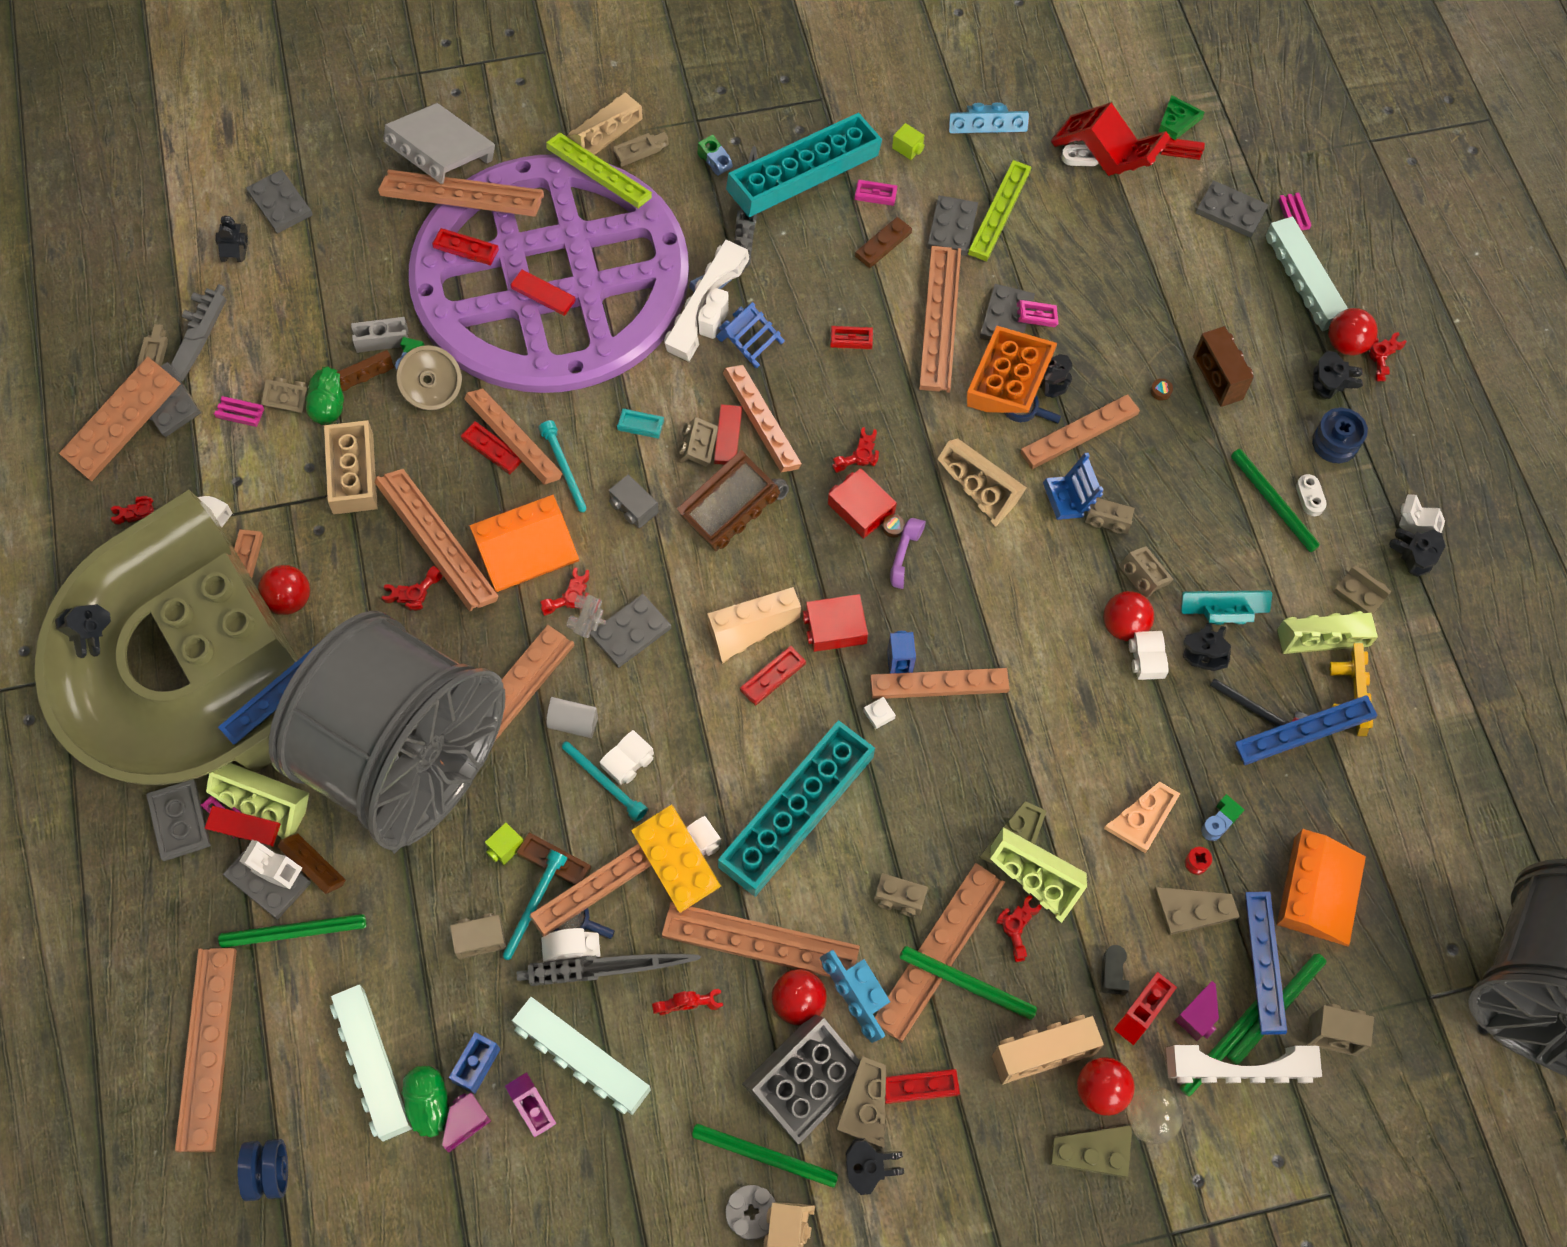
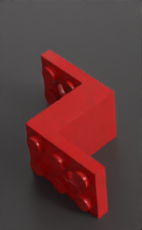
[1051,102,1171,176]

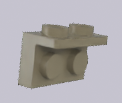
[261,377,308,413]
[678,417,718,467]
[1085,498,1135,534]
[1119,546,1174,598]
[1333,565,1391,615]
[874,873,928,917]

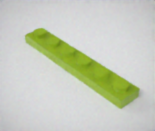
[546,133,652,209]
[968,160,1031,262]

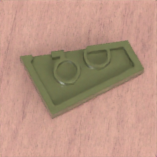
[979,801,1046,866]
[1050,1125,1132,1178]

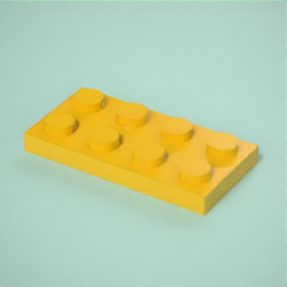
[631,804,721,913]

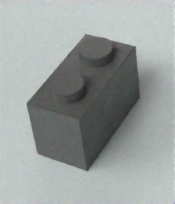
[609,474,659,529]

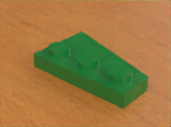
[1159,95,1205,140]

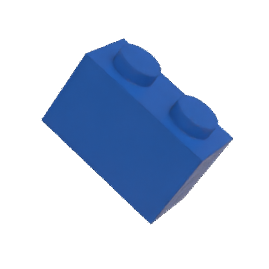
[887,631,916,674]
[449,1032,500,1095]

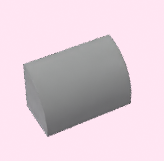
[547,697,598,738]

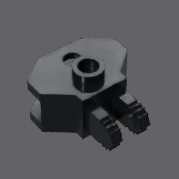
[215,216,248,262]
[1313,351,1363,399]
[1039,354,1072,398]
[1389,528,1446,577]
[55,604,111,658]
[1183,623,1231,671]
[845,1138,904,1195]

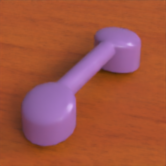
[890,518,926,589]

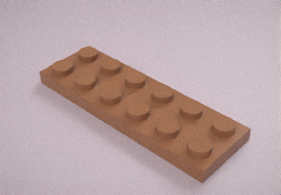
[59,356,180,481]

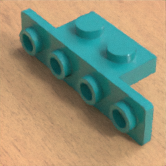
[1181,590,1272,625]

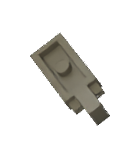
[613,132,669,167]
[136,324,168,368]

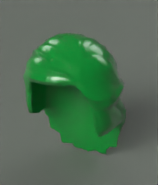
[305,366,344,425]
[401,1066,449,1138]

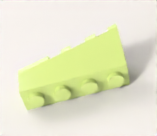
[1277,611,1378,654]
[206,763,309,841]
[990,827,1087,923]

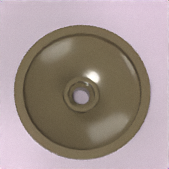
[396,346,462,410]

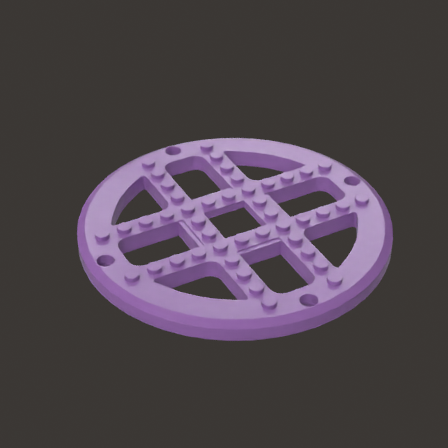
[409,154,689,393]

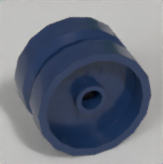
[1312,407,1368,464]
[238,1139,288,1201]

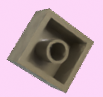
[1307,1004,1374,1056]

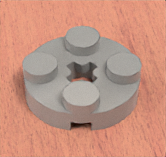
[726,1185,775,1240]

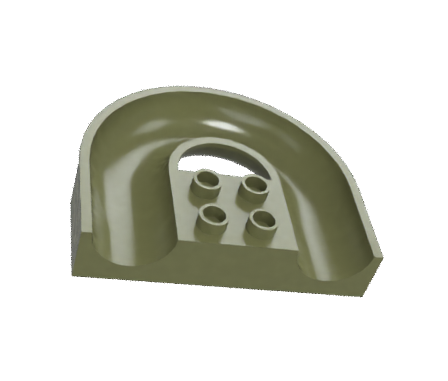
[35,490,299,785]

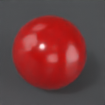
[1328,308,1378,356]
[258,565,310,615]
[1103,591,1155,641]
[772,969,827,1026]
[1077,1057,1135,1116]

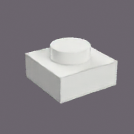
[863,697,896,729]

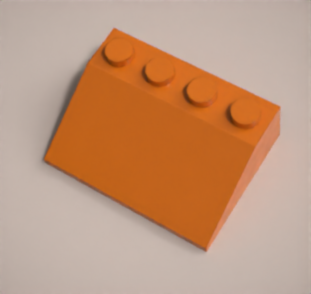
[967,326,1057,413]
[470,495,579,592]
[1277,829,1366,946]

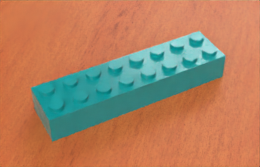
[726,112,882,217]
[718,720,875,897]

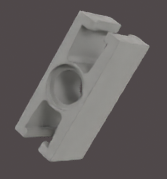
[351,317,409,353]

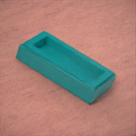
[617,409,664,439]

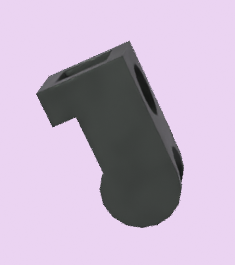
[1101,945,1130,995]

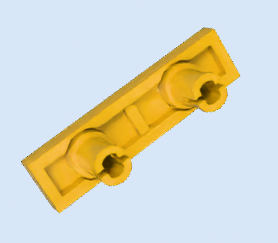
[1329,643,1373,736]

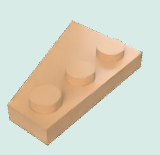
[1104,782,1180,853]

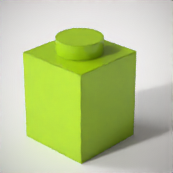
[892,123,925,160]
[485,823,523,865]

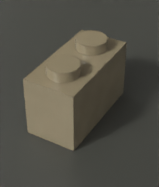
[450,913,506,960]

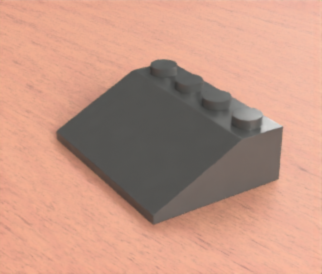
[742,1014,860,1145]

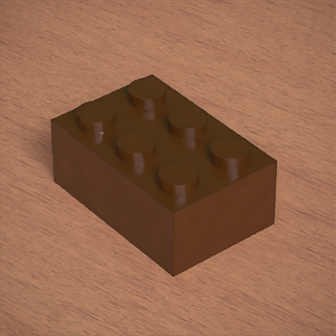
[1193,326,1254,407]

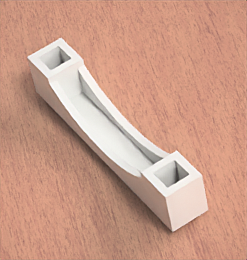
[1166,1045,1322,1083]

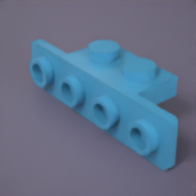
[949,103,1029,133]
[820,950,890,1043]

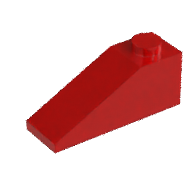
[1114,972,1177,1045]

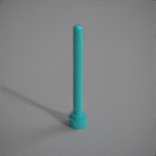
[538,420,586,512]
[562,741,648,822]
[503,849,567,960]

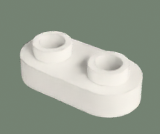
[1061,145,1099,166]
[1296,474,1326,516]

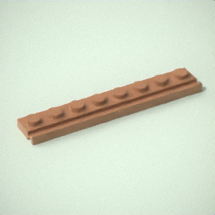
[378,170,544,216]
[919,246,961,393]
[374,469,498,611]
[440,625,574,765]
[875,863,1005,1043]
[662,902,860,977]
[175,948,237,1152]

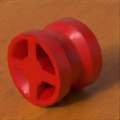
[1185,846,1212,875]

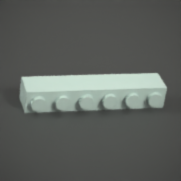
[1266,216,1348,331]
[330,985,412,1141]
[512,997,651,1115]

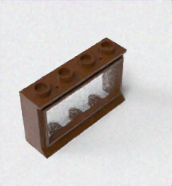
[677,449,780,552]

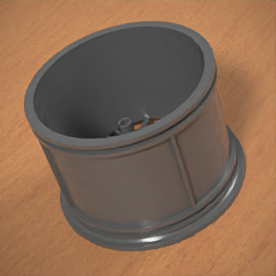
[269,611,506,850]
[1468,859,1567,1076]

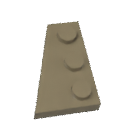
[1154,887,1240,935]
[836,1056,886,1148]

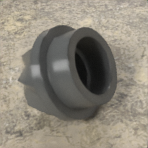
[772,478,789,500]

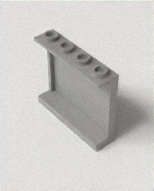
[383,103,495,184]

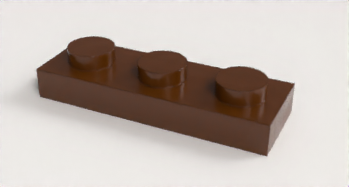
[855,217,912,268]
[337,350,394,391]
[517,832,591,885]
[278,833,346,894]

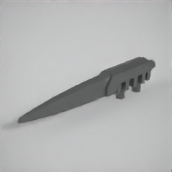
[734,146,757,273]
[149,284,227,420]
[517,954,701,986]

